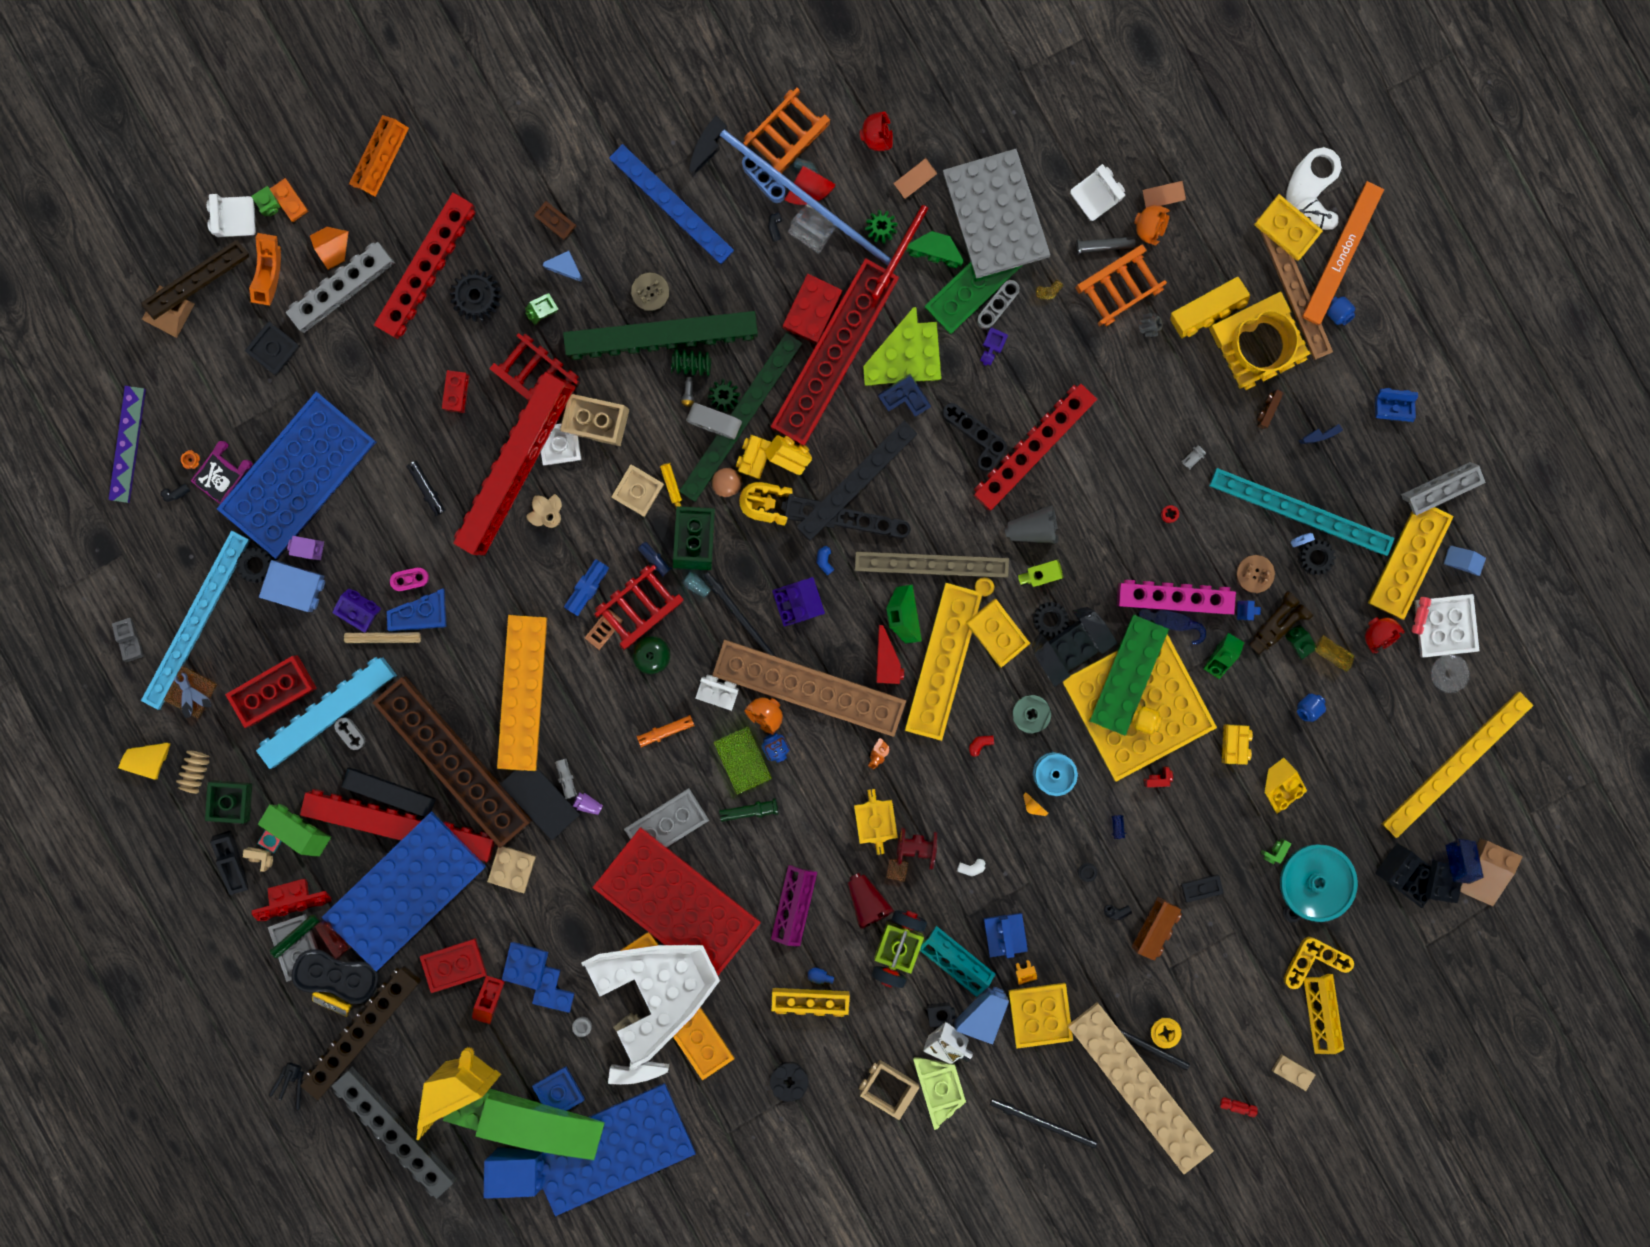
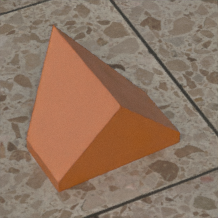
[310,227,349,270]

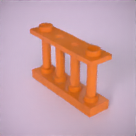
[743,88,830,174]
[1075,244,1167,327]

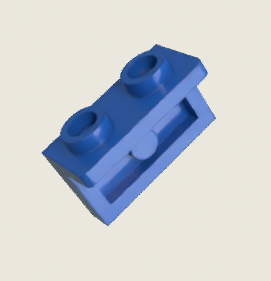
[1375,388,1418,422]

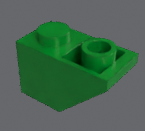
[1204,633,1244,679]

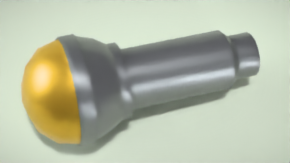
[681,377,695,407]

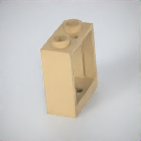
[859,1060,920,1120]

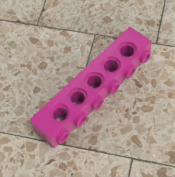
[1117,580,1236,615]

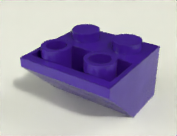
[772,577,825,627]

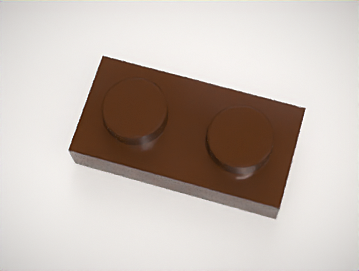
[534,201,576,241]
[1257,390,1284,429]

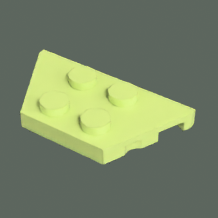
[913,1057,966,1130]

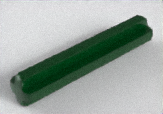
[270,915,319,958]

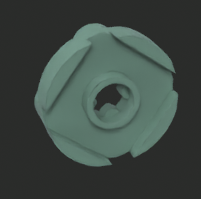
[1012,695,1051,734]

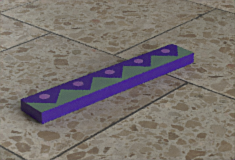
[109,386,146,503]

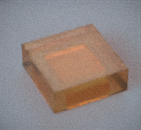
[886,858,908,881]

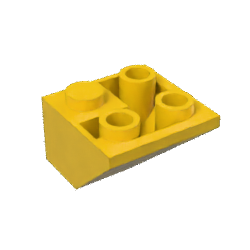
[1264,758,1307,814]

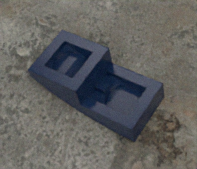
[1299,424,1343,444]

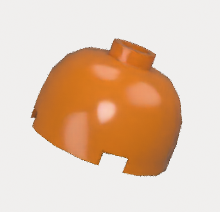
[1134,205,1170,245]
[745,698,783,735]

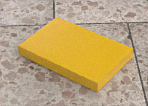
[1254,194,1323,261]
[966,599,1030,668]

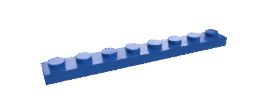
[609,144,734,265]

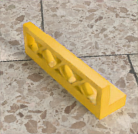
[1304,974,1344,1054]

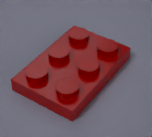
[420,938,487,993]

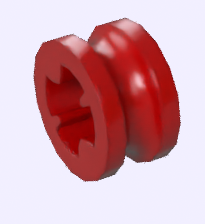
[1161,505,1179,523]

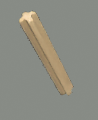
[344,632,421,643]

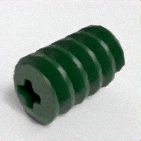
[671,349,712,377]

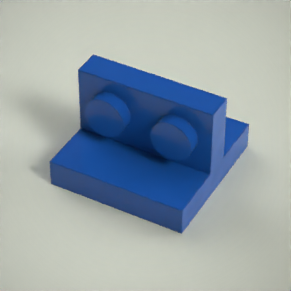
[984,913,1028,958]

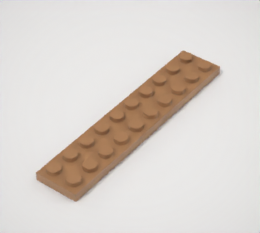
[712,639,906,737]

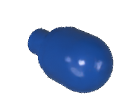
[807,968,834,985]

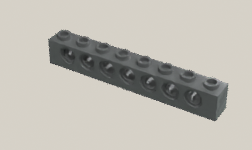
[332,1066,457,1199]

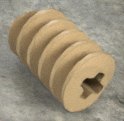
[176,751,210,794]

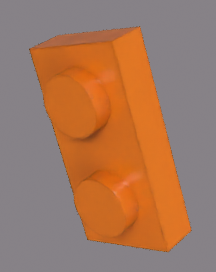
[270,178,309,222]

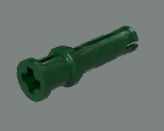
[719,798,779,822]

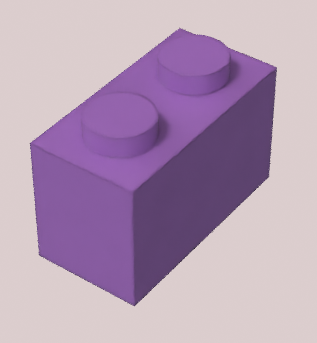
[287,536,324,560]

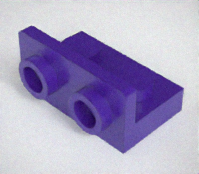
[332,589,381,633]

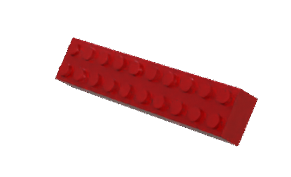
[771,258,899,446]
[453,372,575,555]

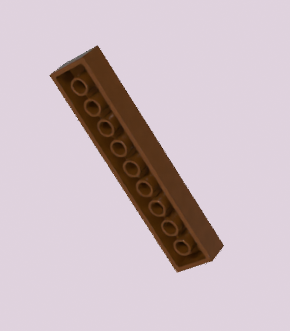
[373,677,532,848]

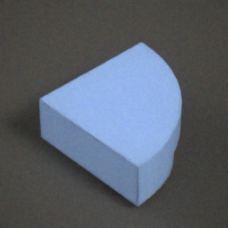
[1290,533,1315,547]

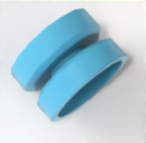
[1033,752,1078,796]

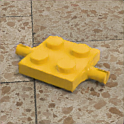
[854,789,898,855]

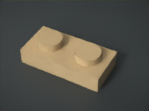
[1272,1054,1315,1091]

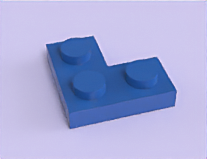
[532,966,575,1013]

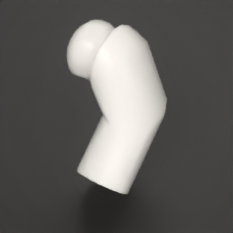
[957,859,985,876]

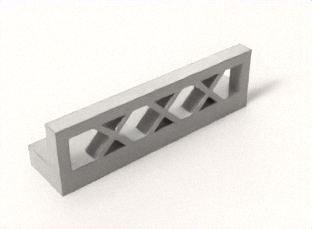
[1401,462,1486,515]

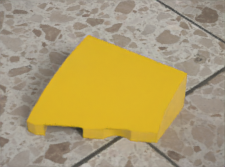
[118,743,170,780]

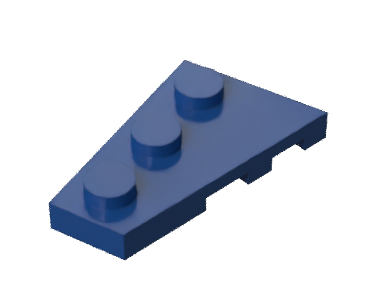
[387,588,447,631]

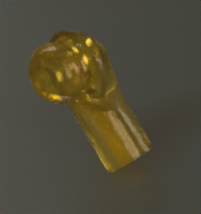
[1035,280,1064,299]

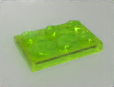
[713,726,772,794]

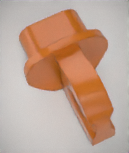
[868,738,889,769]

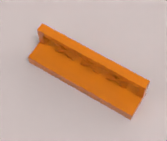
[349,115,409,197]

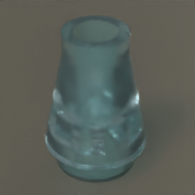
[682,571,711,598]

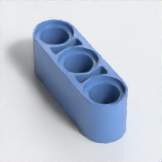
[742,156,785,203]

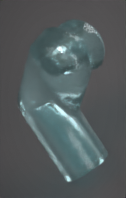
[794,157,818,174]

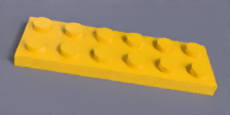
[1368,507,1454,620]

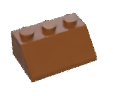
[1132,897,1182,961]

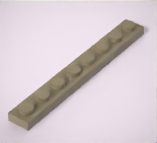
[855,552,1009,578]

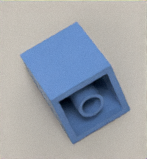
[259,560,325,612]
[954,987,1009,1045]

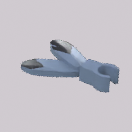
[174,672,212,718]

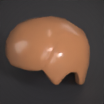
[711,468,743,497]

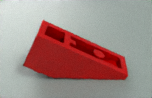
[876,625,904,684]

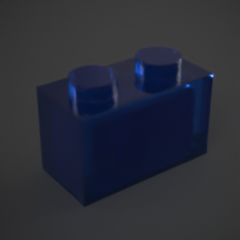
[1445,839,1484,884]

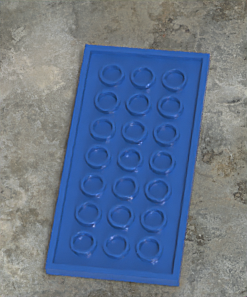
[217,392,376,559]
[322,811,486,971]
[526,1083,696,1216]

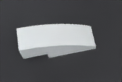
[608,1061,669,1085]

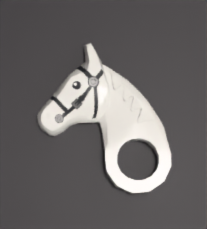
[1286,147,1342,230]

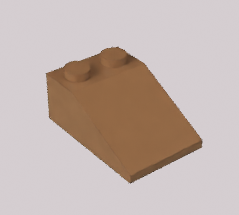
[1460,839,1523,906]

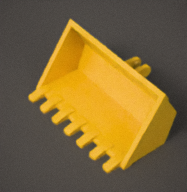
[416,1047,501,1140]

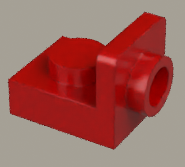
[1144,766,1173,787]

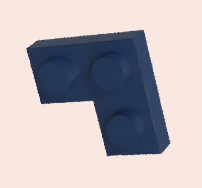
[878,374,931,417]

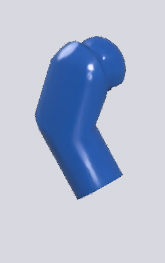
[817,546,834,576]

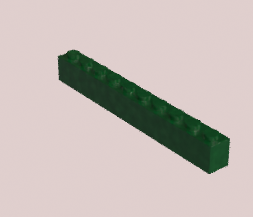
[563,311,758,360]

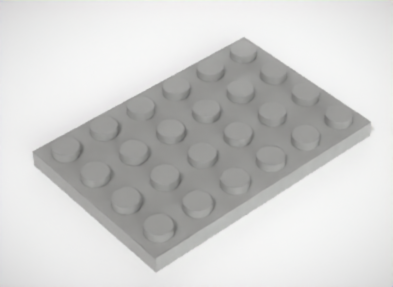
[943,149,1050,279]

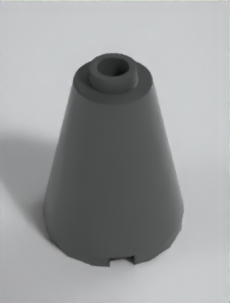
[1005,505,1059,544]

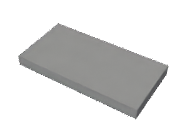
[624,788,709,847]

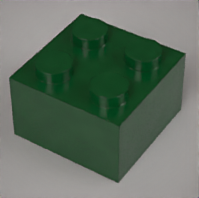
[205,780,253,824]

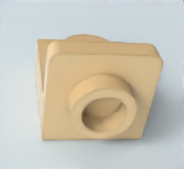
[243,847,273,872]

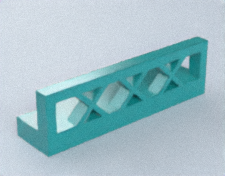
[920,926,995,997]

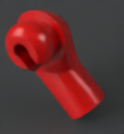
[969,735,994,757]

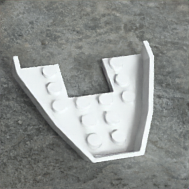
[582,945,720,1069]

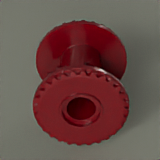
[897,828,937,870]

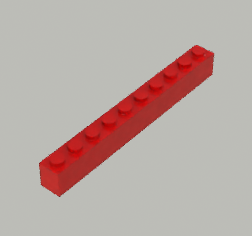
[300,789,495,862]

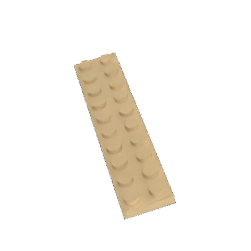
[1067,1002,1214,1174]

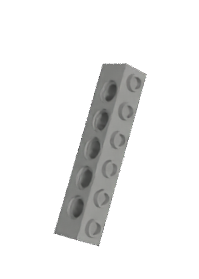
[286,242,395,333]

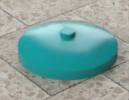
[1280,844,1358,922]

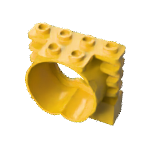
[1209,292,1311,390]

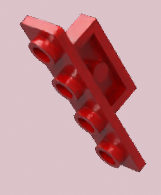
[251,879,331,921]

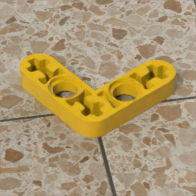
[1284,937,1354,989]

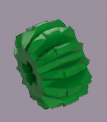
[865,210,898,244]

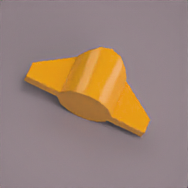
[1024,793,1048,816]

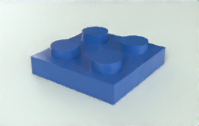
[502,942,548,990]
[532,1066,585,1111]

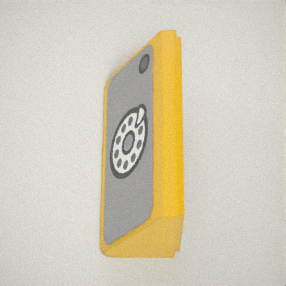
[312,992,353,1017]

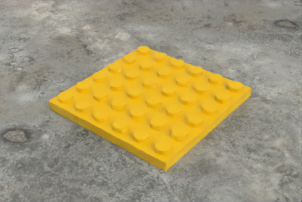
[1062,634,1217,782]

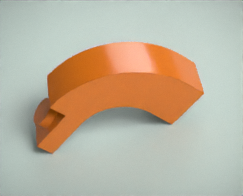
[249,233,281,306]

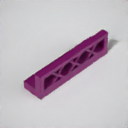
[771,865,817,946]

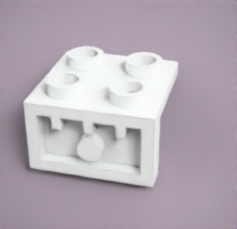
[695,674,739,711]

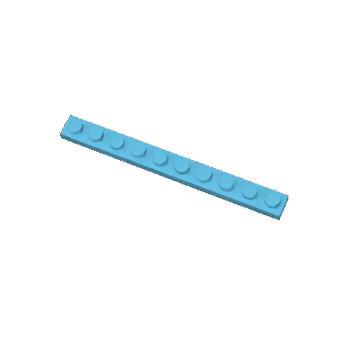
[141,531,250,710]

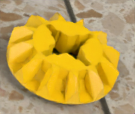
[1151,1018,1182,1048]

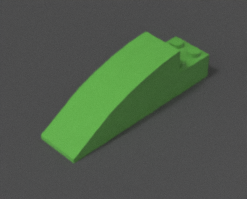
[443,1089,605,1160]

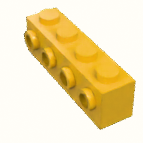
[1170,277,1250,338]
[771,988,850,1017]

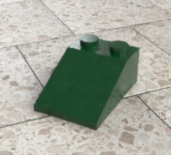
[673,506,715,570]

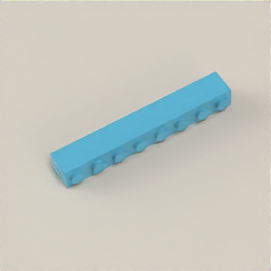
[256,657,397,769]

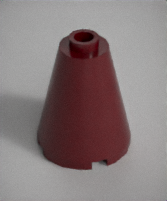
[848,873,894,929]

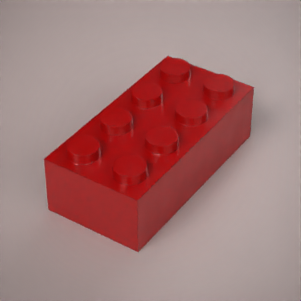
[225,655,317,728]

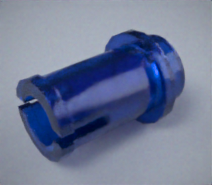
[1111,815,1127,839]

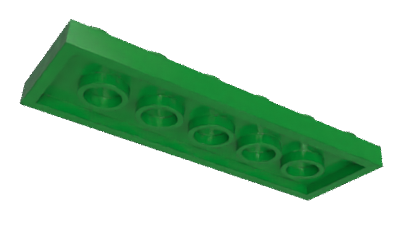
[924,262,1023,335]
[1089,615,1169,736]

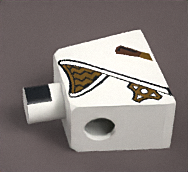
[923,1022,973,1064]

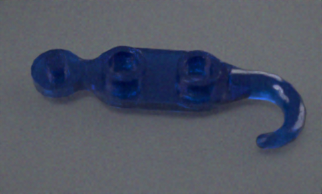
[1138,609,1206,645]

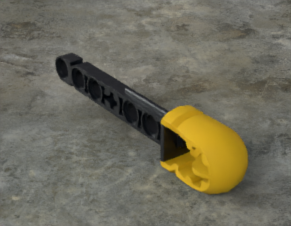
[739,482,911,539]

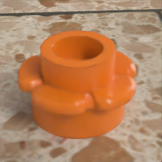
[181,450,200,469]

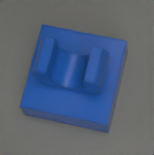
[1237,601,1261,620]

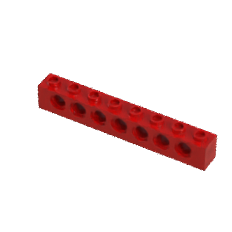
[374,192,476,339]
[973,384,1097,511]

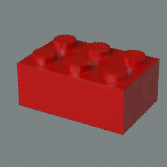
[783,274,843,345]

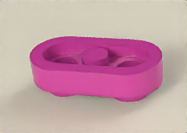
[390,568,429,591]

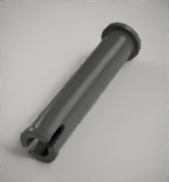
[1076,236,1135,255]

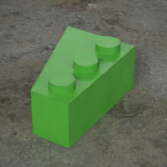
[258,804,331,856]

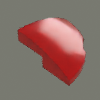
[784,166,836,205]

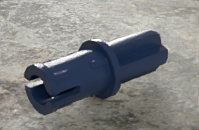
[638,542,672,577]

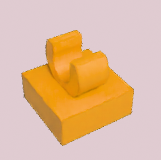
[1016,960,1037,985]

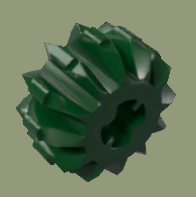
[708,379,740,412]

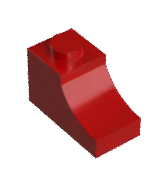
[472,975,505,1024]

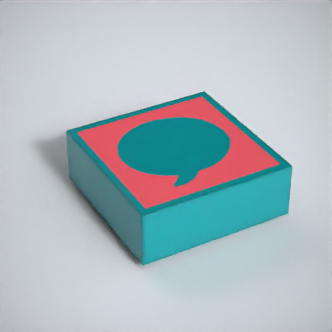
[257,830,282,853]

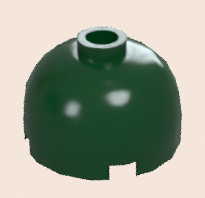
[632,636,671,674]

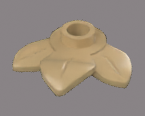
[526,494,562,528]

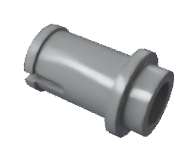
[1181,445,1206,470]

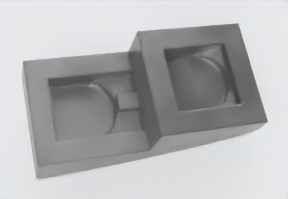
[112,618,144,662]

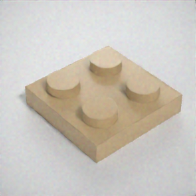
[612,465,664,517]
[487,846,536,893]

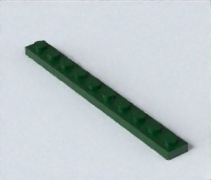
[679,332,802,502]

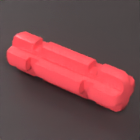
[1412,597,1432,635]

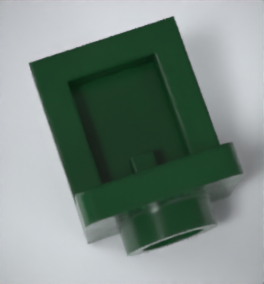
[1285,625,1317,660]

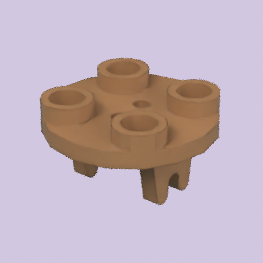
[1236,555,1275,593]

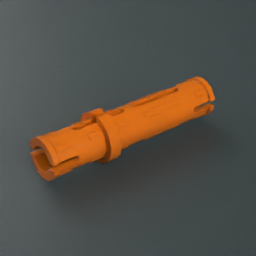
[637,715,694,747]

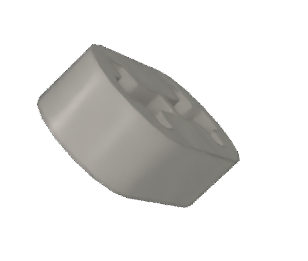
[334,717,366,750]

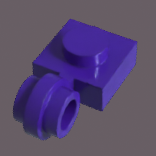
[980,327,1008,366]

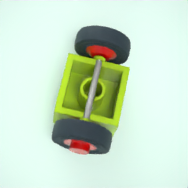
[872,910,927,988]

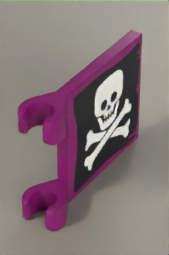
[191,441,253,504]

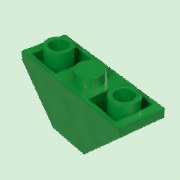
[906,231,963,268]
[886,584,922,644]

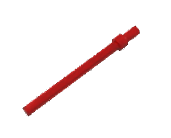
[871,205,928,300]

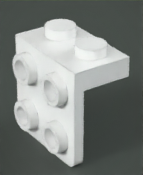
[1070,164,1125,221]
[207,194,256,237]

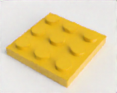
[1008,983,1073,1048]

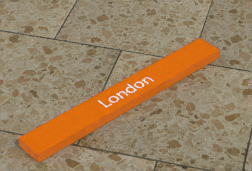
[1302,181,1384,326]

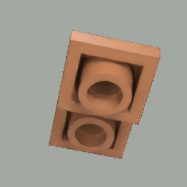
[893,158,937,199]
[1142,181,1186,208]

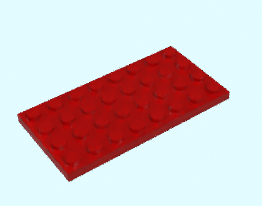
[592,827,761,976]

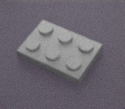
[268,914,318,982]

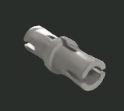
[555,759,577,799]

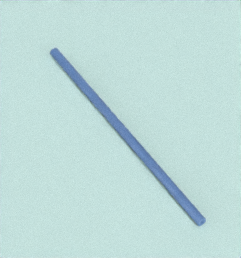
[719,129,891,266]

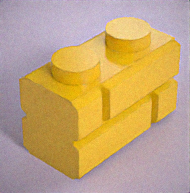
[736,435,772,480]
[765,435,812,475]
[1222,724,1253,765]

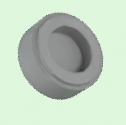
[572,1017,592,1037]

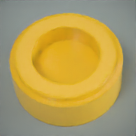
[975,577,994,596]

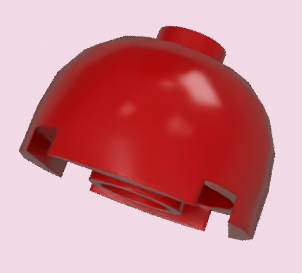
[860,111,893,151]
[1365,617,1405,654]

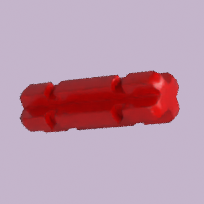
[1220,1097,1258,1117]

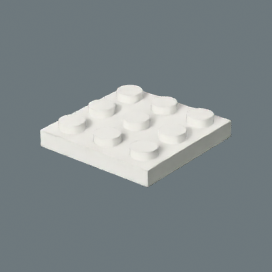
[1414,594,1479,658]

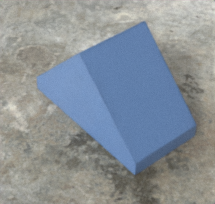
[543,251,582,282]
[1443,546,1486,576]

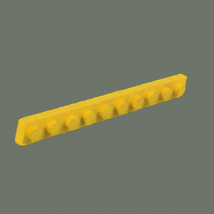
[1382,692,1533,838]

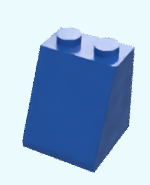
[484,1147,544,1198]

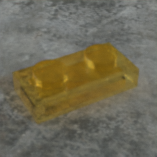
[1315,635,1355,672]

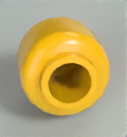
[1132,707,1163,734]

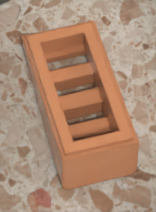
[585,609,624,650]

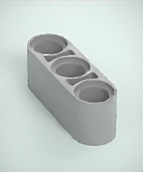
[977,280,1020,330]
[686,403,742,440]

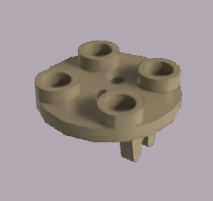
[631,273,670,311]

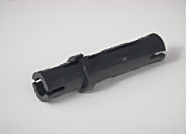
[406,461,446,516]

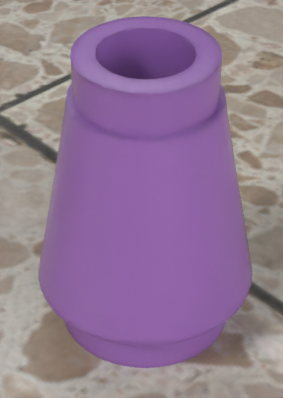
[573,792,603,815]

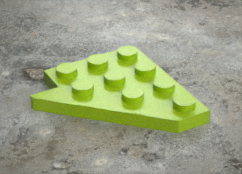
[863,307,941,386]

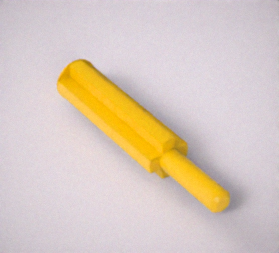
[660,463,682,507]

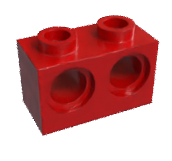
[442,370,470,413]

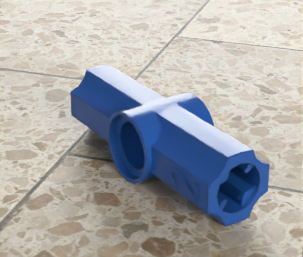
[564,559,609,616]

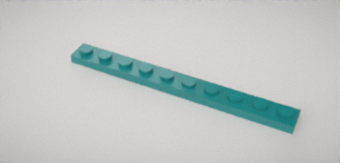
[1209,468,1395,556]

